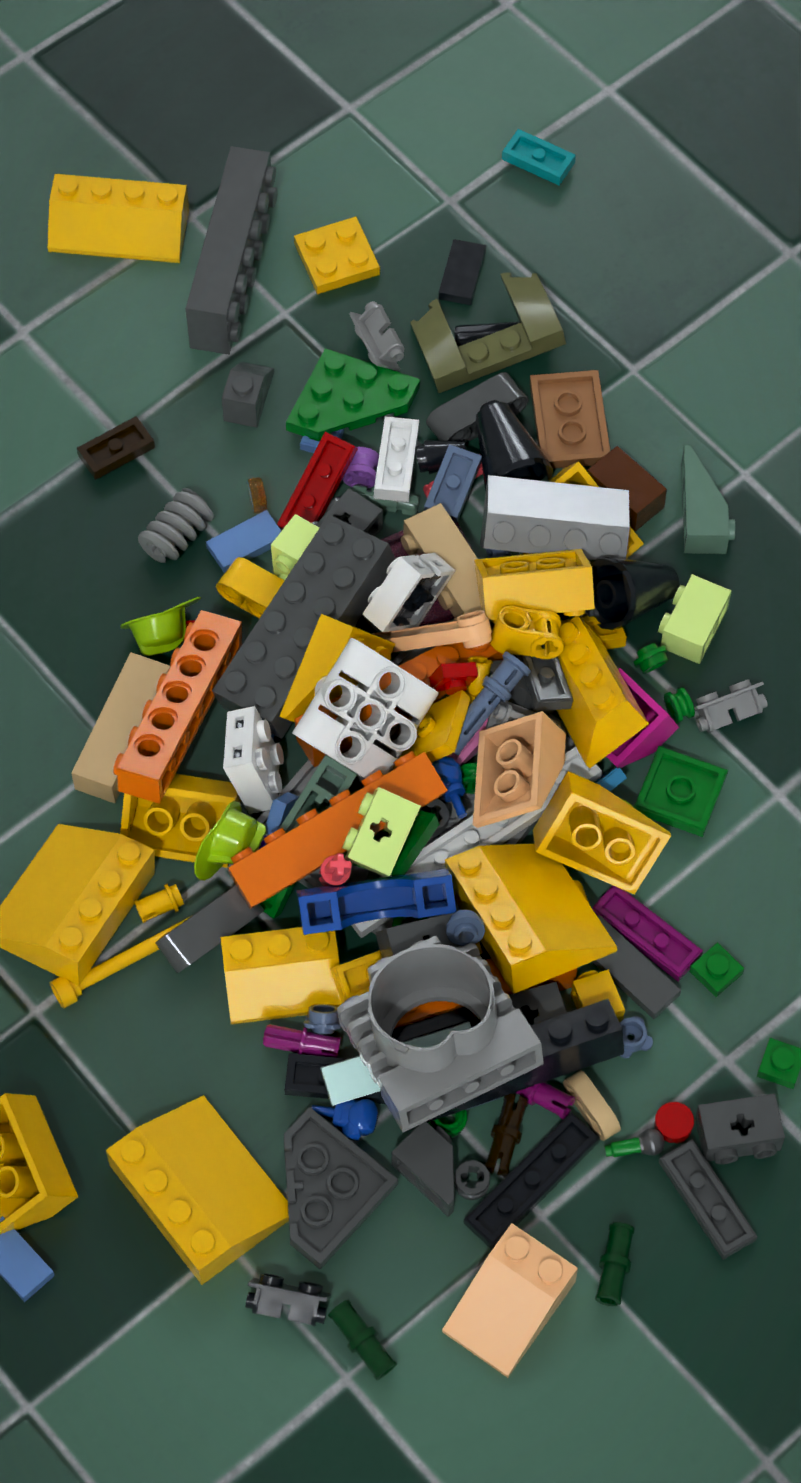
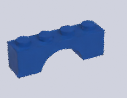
[296,869,456,935]

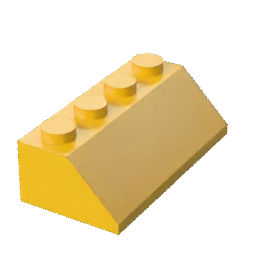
[47,174,189,263]
[557,616,649,769]

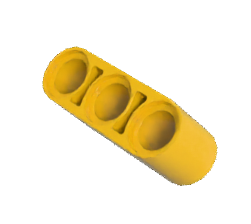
[215,557,285,619]

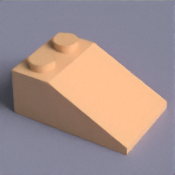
[473,711,566,828]
[442,1223,578,1378]

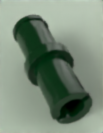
[595,1222,635,1306]
[328,1299,397,1380]

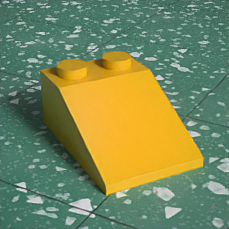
[279,614,395,722]
[533,771,671,895]

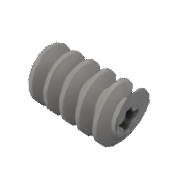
[138,488,214,563]

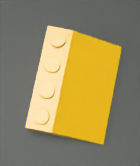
[0,824,155,986]
[445,843,617,994]
[106,1095,289,1285]

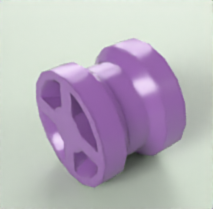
[343,447,379,488]

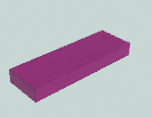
[592,885,703,982]

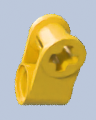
[490,606,564,659]

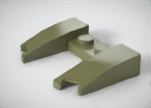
[410,273,566,393]

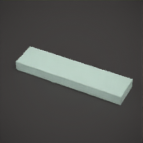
[320,1022,471,1106]

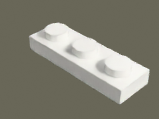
[374,416,419,502]

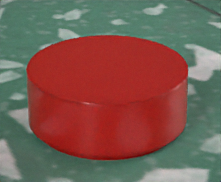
[654,1102,694,1143]

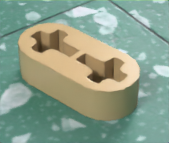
[563,1070,621,1141]

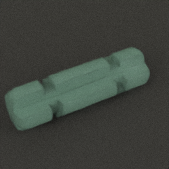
[352,484,419,516]

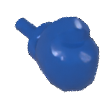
[432,756,467,818]
[312,1099,378,1140]

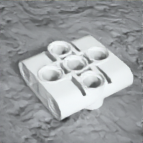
[292,637,439,778]

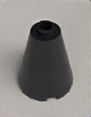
[476,400,553,491]
[585,557,679,630]

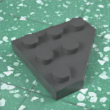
[284,1107,398,1269]

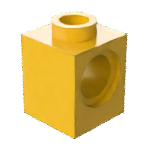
[571,969,625,1023]

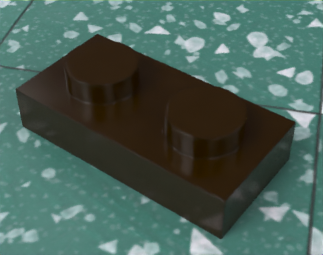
[77,416,155,480]

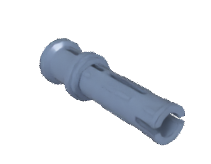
[454,651,531,756]

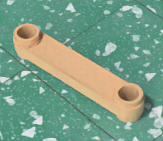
[371,610,492,653]

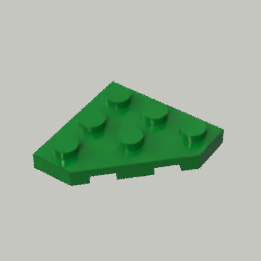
[286,348,420,441]

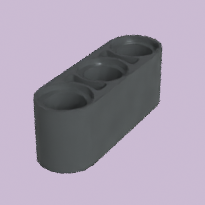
[426,372,528,444]
[155,884,264,973]

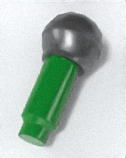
[604,1129,665,1157]

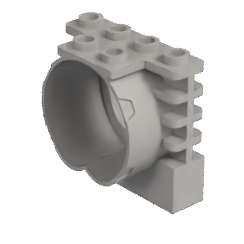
[337,936,544,1132]

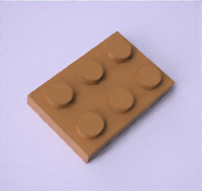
[530,370,610,469]

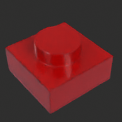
[429,662,478,695]

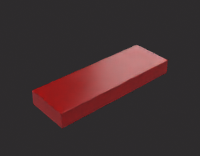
[277,432,358,529]

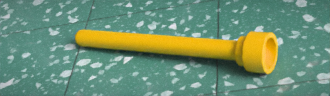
[49,916,191,1009]

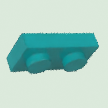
[502,129,576,186]

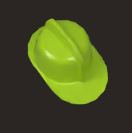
[121,597,201,656]
[194,801,266,881]

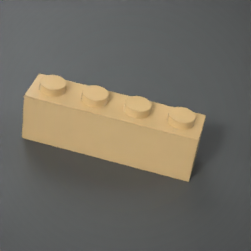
[401,503,495,631]
[71,652,170,803]

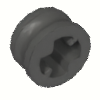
[454,1160,490,1200]

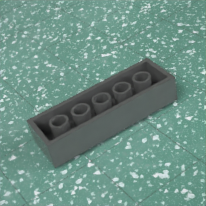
[185,146,277,355]
[212,514,395,739]

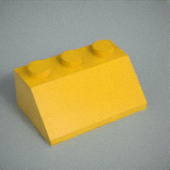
[474,549,595,623]
[120,774,241,868]
[220,927,342,1025]
[0,1093,78,1235]

